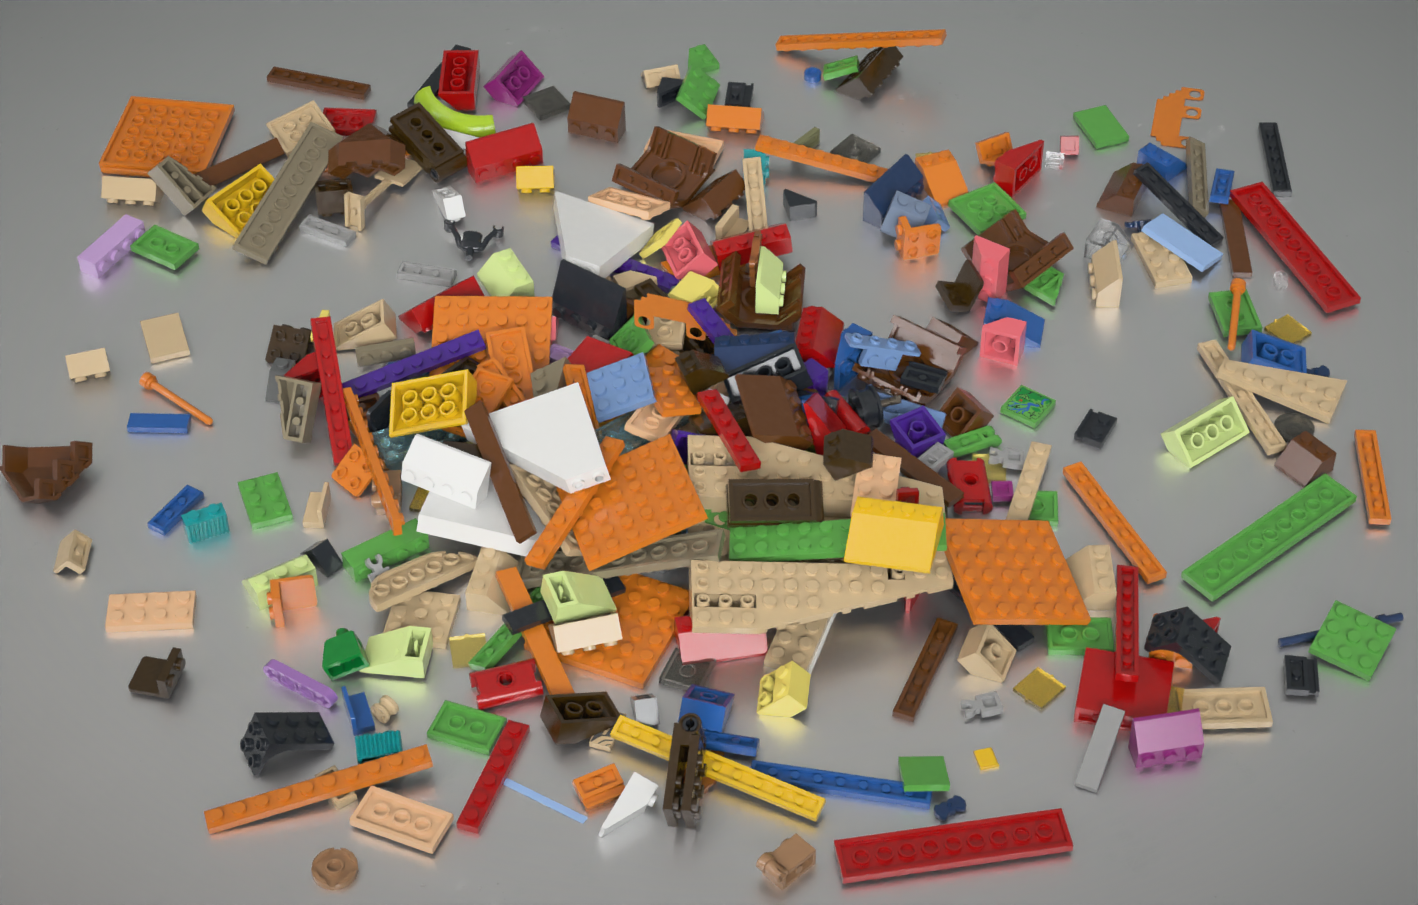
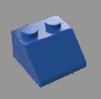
[1137,143,1187,182]
[678,684,735,732]

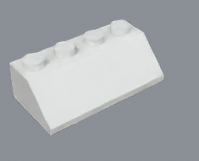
[401,434,492,509]

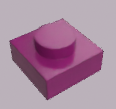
[991,481,1014,502]

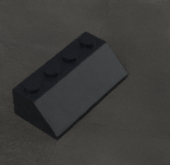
[724,343,814,404]

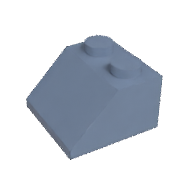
[880,191,931,238]

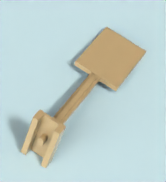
[344,158,422,231]

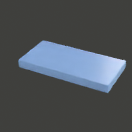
[1141,213,1223,272]

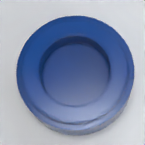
[804,67,822,83]

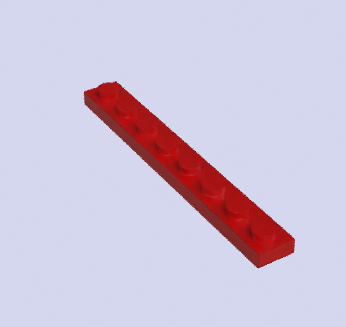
[310,316,352,467]
[1115,565,1139,682]

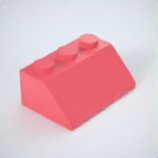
[662,220,718,279]
[972,235,1010,302]

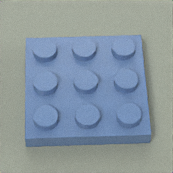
[587,352,657,423]

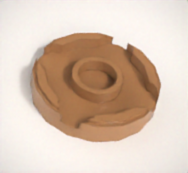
[311,848,359,890]

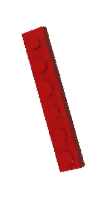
[697,389,761,472]
[456,720,530,834]

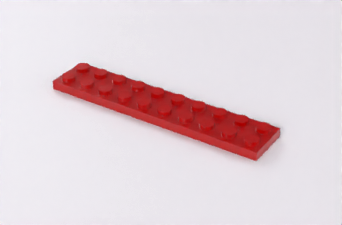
[1230,181,1361,313]
[834,808,1073,884]

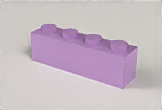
[77,214,145,278]

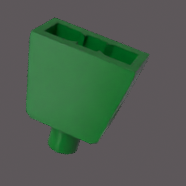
[322,628,370,681]

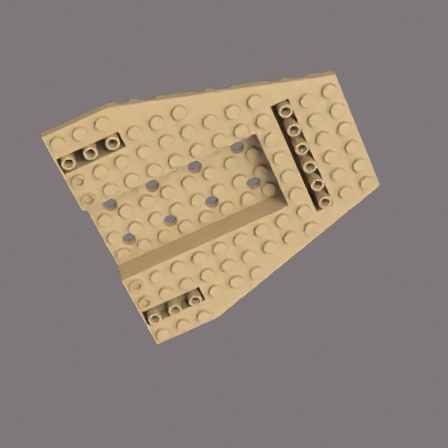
[687,435,953,634]

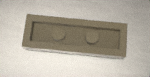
[355,338,416,367]

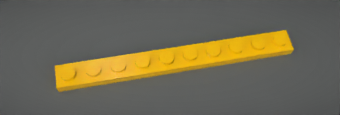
[610,715,826,822]

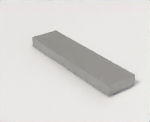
[1074,704,1125,793]

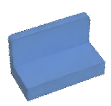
[923,196,950,232]

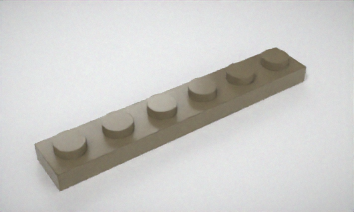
[1186,136,1209,218]

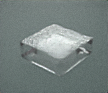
[1044,151,1065,170]

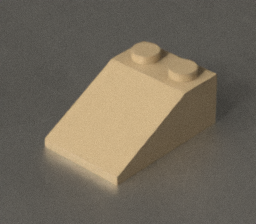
[334,299,397,351]

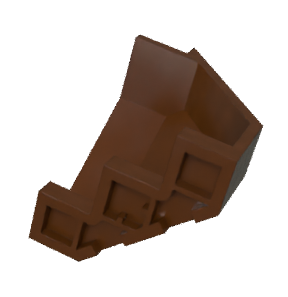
[328,123,406,179]
[0,441,93,504]

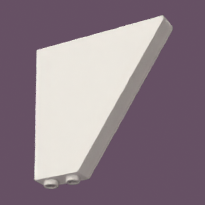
[553,191,654,278]
[461,382,611,494]
[417,478,546,556]

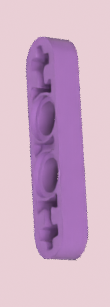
[263,659,338,708]

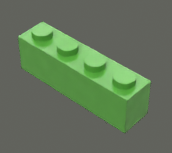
[341,518,430,583]

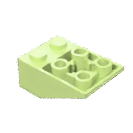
[541,571,617,624]
[360,626,433,678]

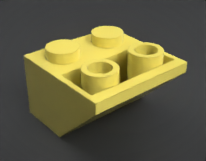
[667,271,719,308]
[756,661,811,717]

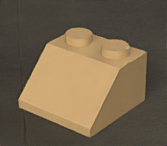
[65,348,110,383]
[957,625,1016,683]

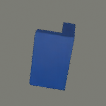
[341,686,375,736]

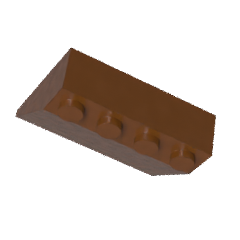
[735,374,813,451]

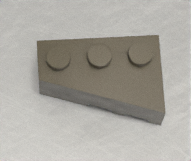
[147,156,217,216]
[530,357,571,397]
[275,375,321,443]

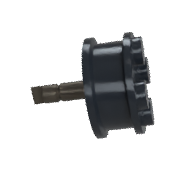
[847,384,902,428]

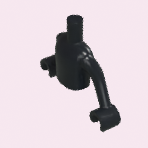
[444,220,504,261]

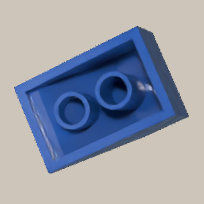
[983,297,1045,348]
[834,323,873,392]
[1241,330,1307,373]

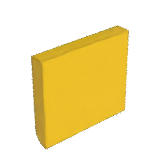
[973,747,999,770]

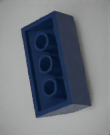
[863,154,924,228]
[714,331,795,372]

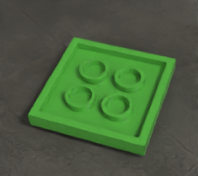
[948,182,1026,235]
[1308,600,1397,681]

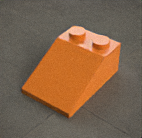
[915,149,969,207]

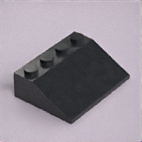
[552,259,627,341]

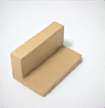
[641,64,681,89]
[715,204,749,239]
[303,482,331,529]
[53,529,92,574]

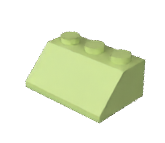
[755,246,787,314]
[477,248,535,297]
[242,555,318,610]

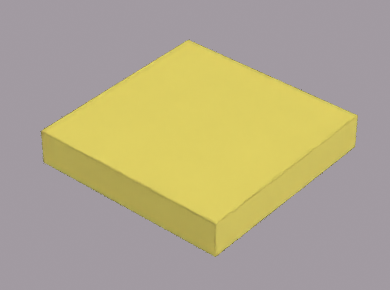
[639,218,682,259]

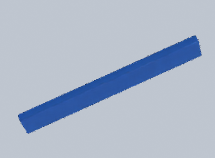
[750,760,933,809]

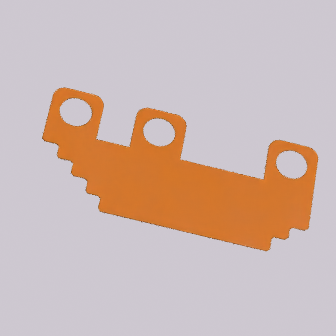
[1151,87,1205,149]
[634,293,737,341]

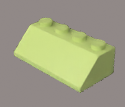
[1160,396,1250,468]

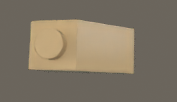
[613,270,657,300]

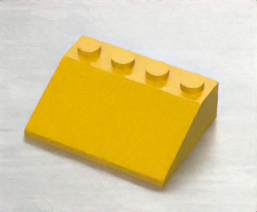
[202,163,275,239]
[389,369,477,438]
[844,496,944,574]

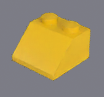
[516,166,555,194]

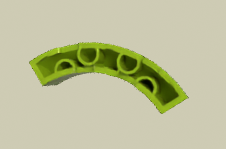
[414,86,496,138]

